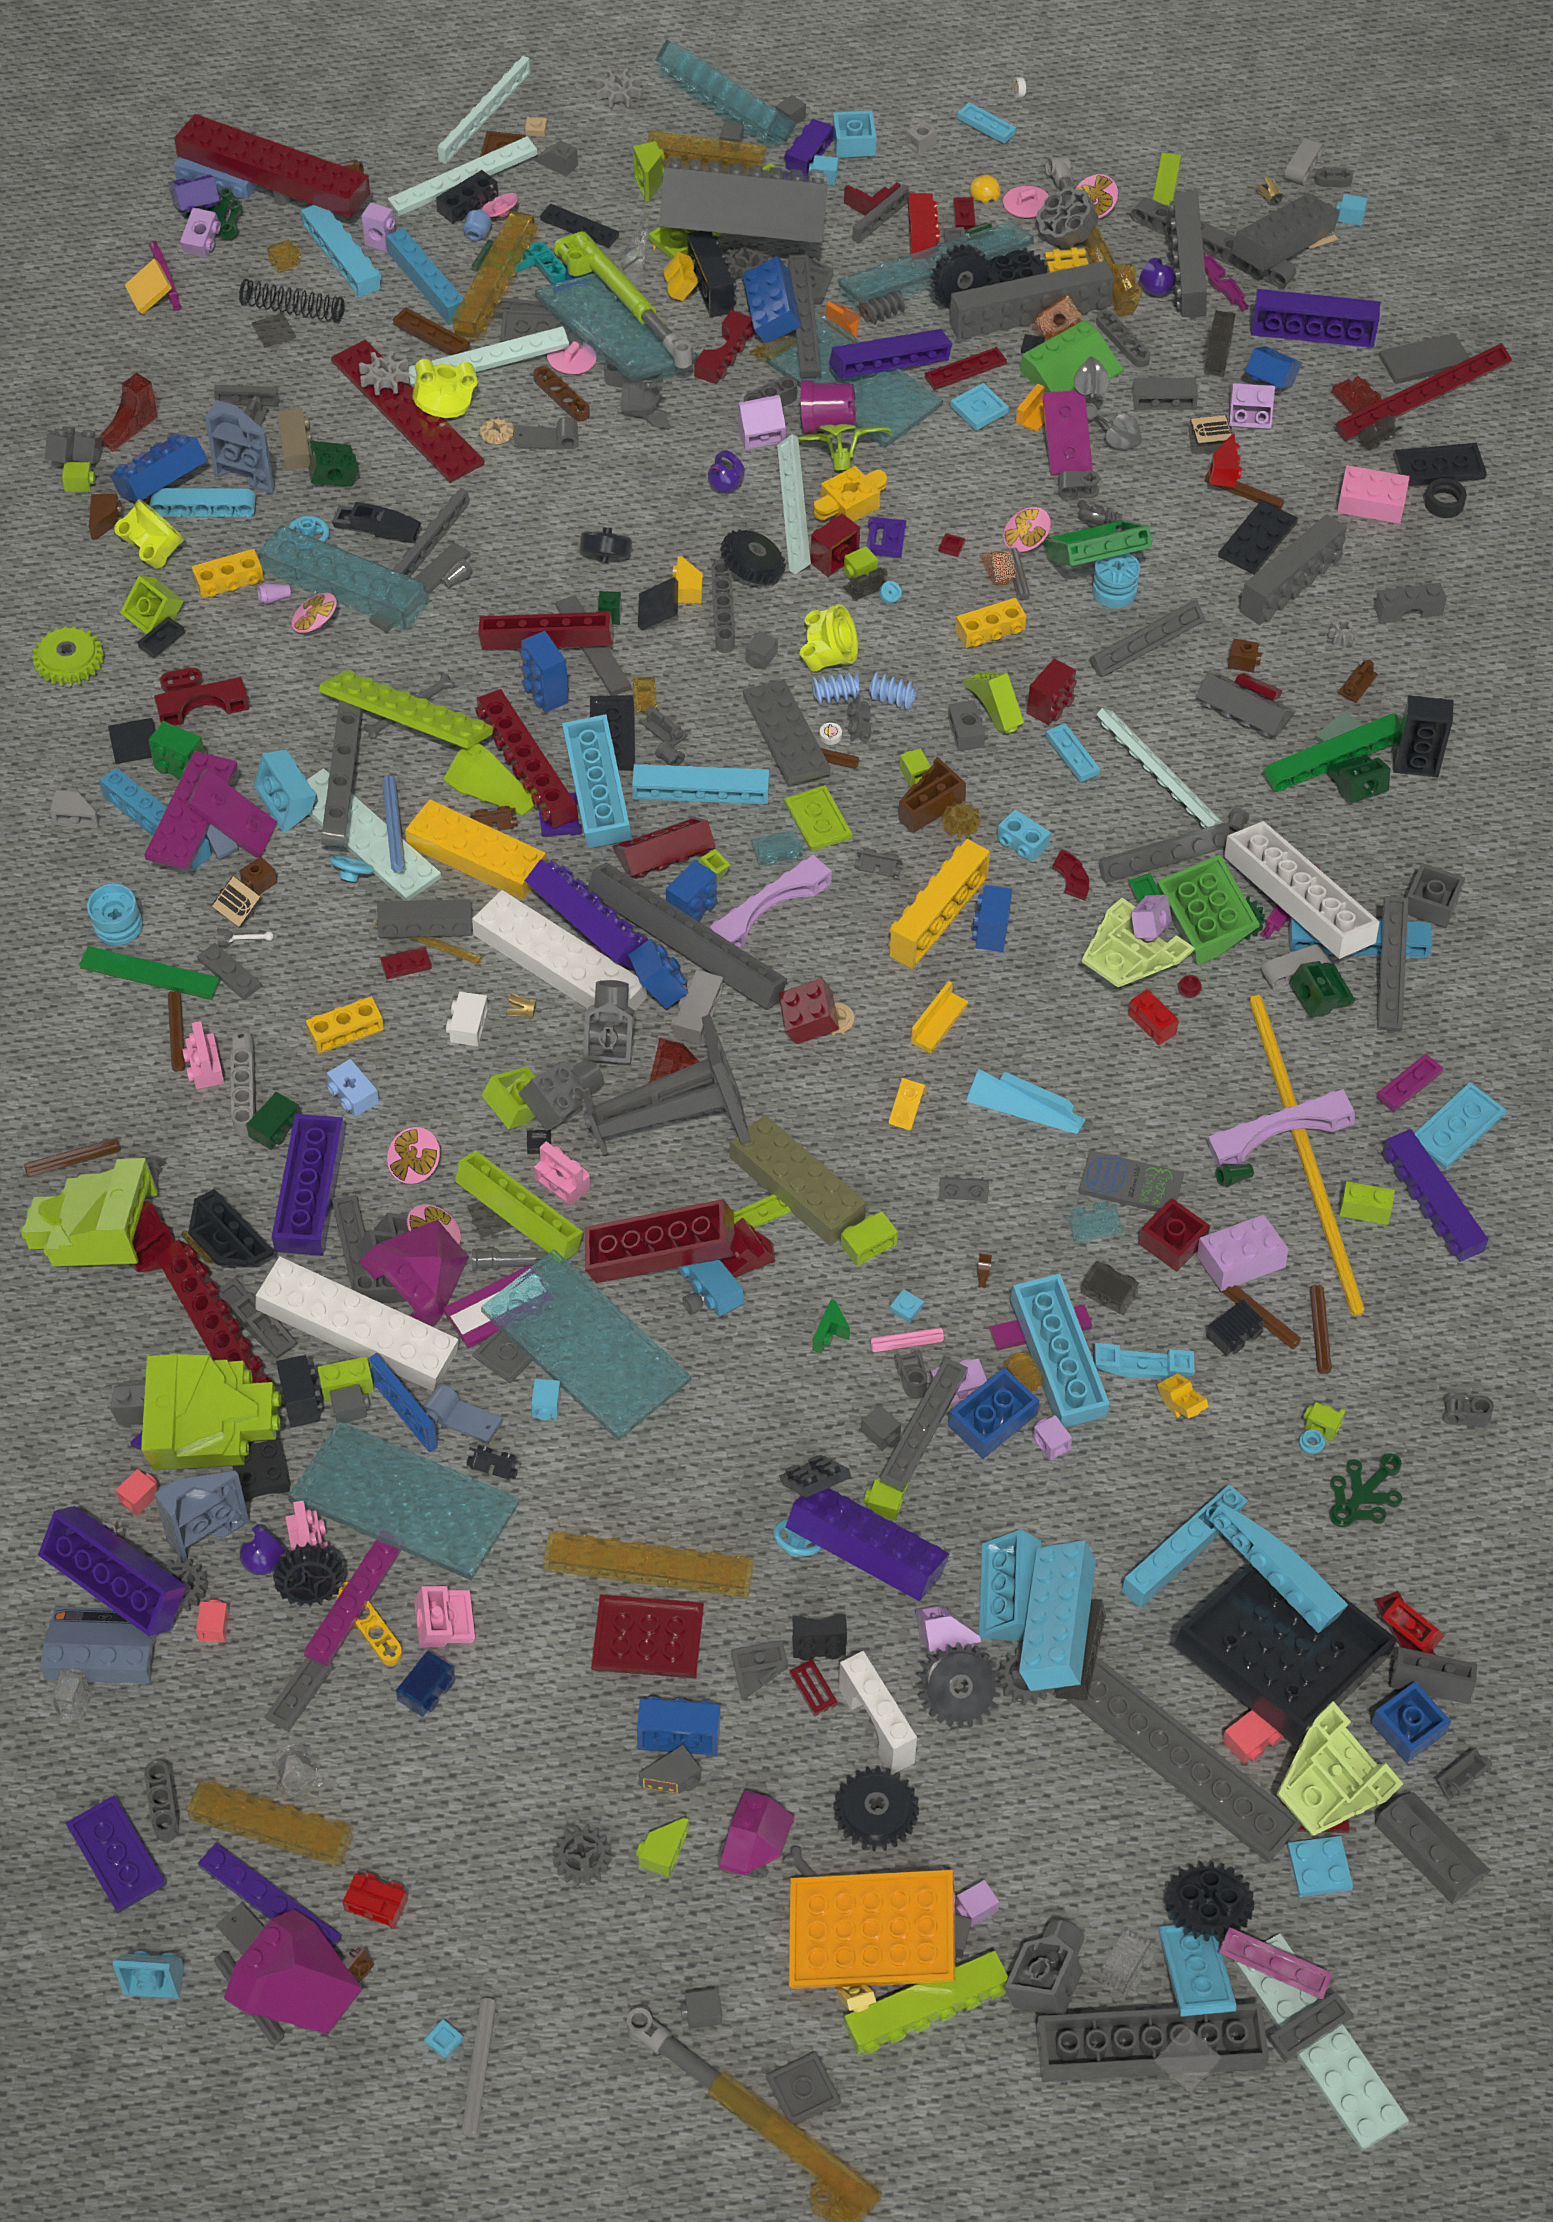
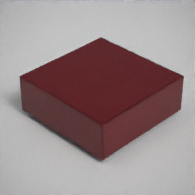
[938,533,966,557]

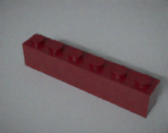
[478,612,614,650]

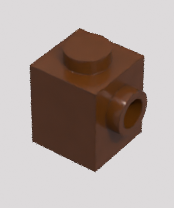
[1228,638,1262,673]
[239,856,277,896]

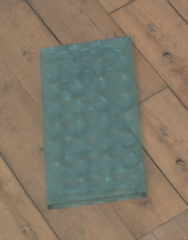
[535,273,699,382]
[766,315,943,448]
[481,1249,692,1441]
[288,1421,519,1580]

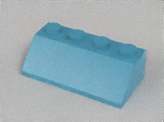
[979,1529,1041,1641]

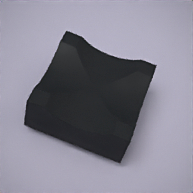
[232,1439,290,1501]
[792,1614,847,1661]

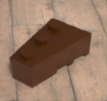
[899,757,966,833]

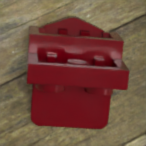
[130,1201,175,1273]
[719,1218,776,1278]

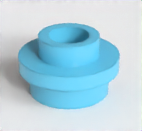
[1299,1429,1325,1454]

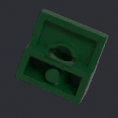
[308,441,358,487]
[1327,754,1390,803]
[1289,961,1355,1018]

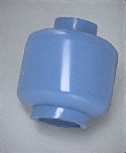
[463,210,492,241]

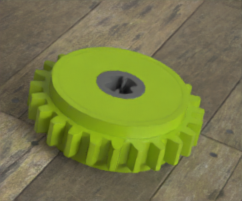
[32,626,104,686]

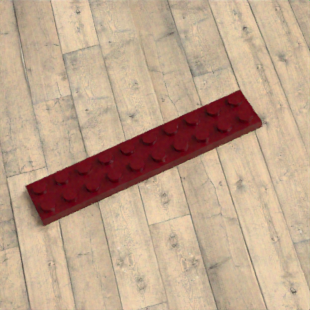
[331,339,485,483]

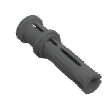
[472,1248,546,1271]

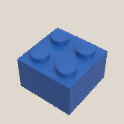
[1245,346,1302,390]
[666,860,717,922]
[972,885,1012,952]
[628,939,689,1009]
[1371,1681,1451,1763]

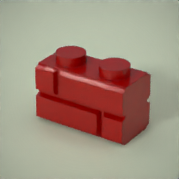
[1128,989,1179,1045]
[1382,1598,1444,1654]
[343,1872,408,1929]

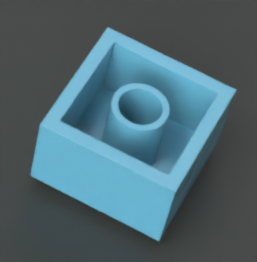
[833,111,876,158]

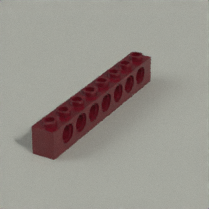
[475,689,577,828]
[156,1240,274,1384]

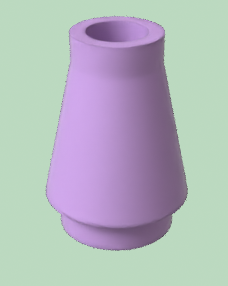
[257,583,291,604]

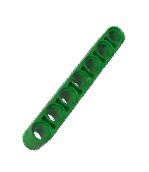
[1263,713,1402,792]

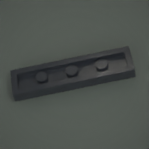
[540,203,619,248]

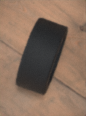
[1424,478,1467,518]

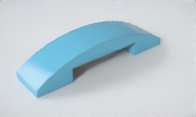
[1094,1343,1195,1379]

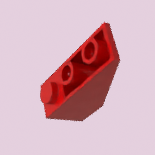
[1208,434,1242,487]

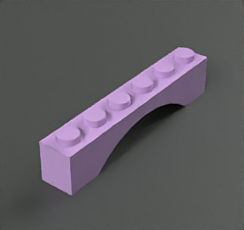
[710,855,832,948]
[1208,1089,1355,1167]

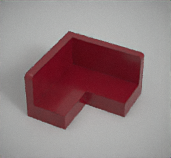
[844,182,901,216]

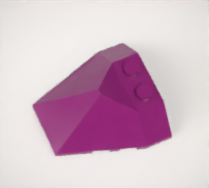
[359,1219,469,1327]
[224,1909,363,2035]

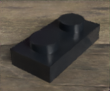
[137,617,185,658]

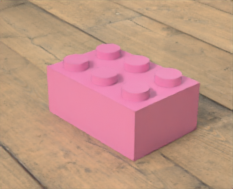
[1337,465,1410,523]

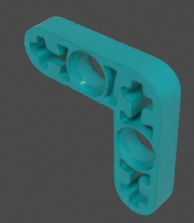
[493,242,567,284]

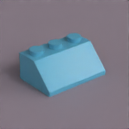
[254,750,316,832]

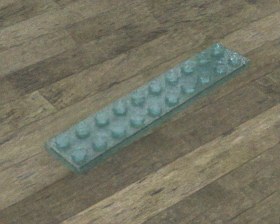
[838,221,1034,303]

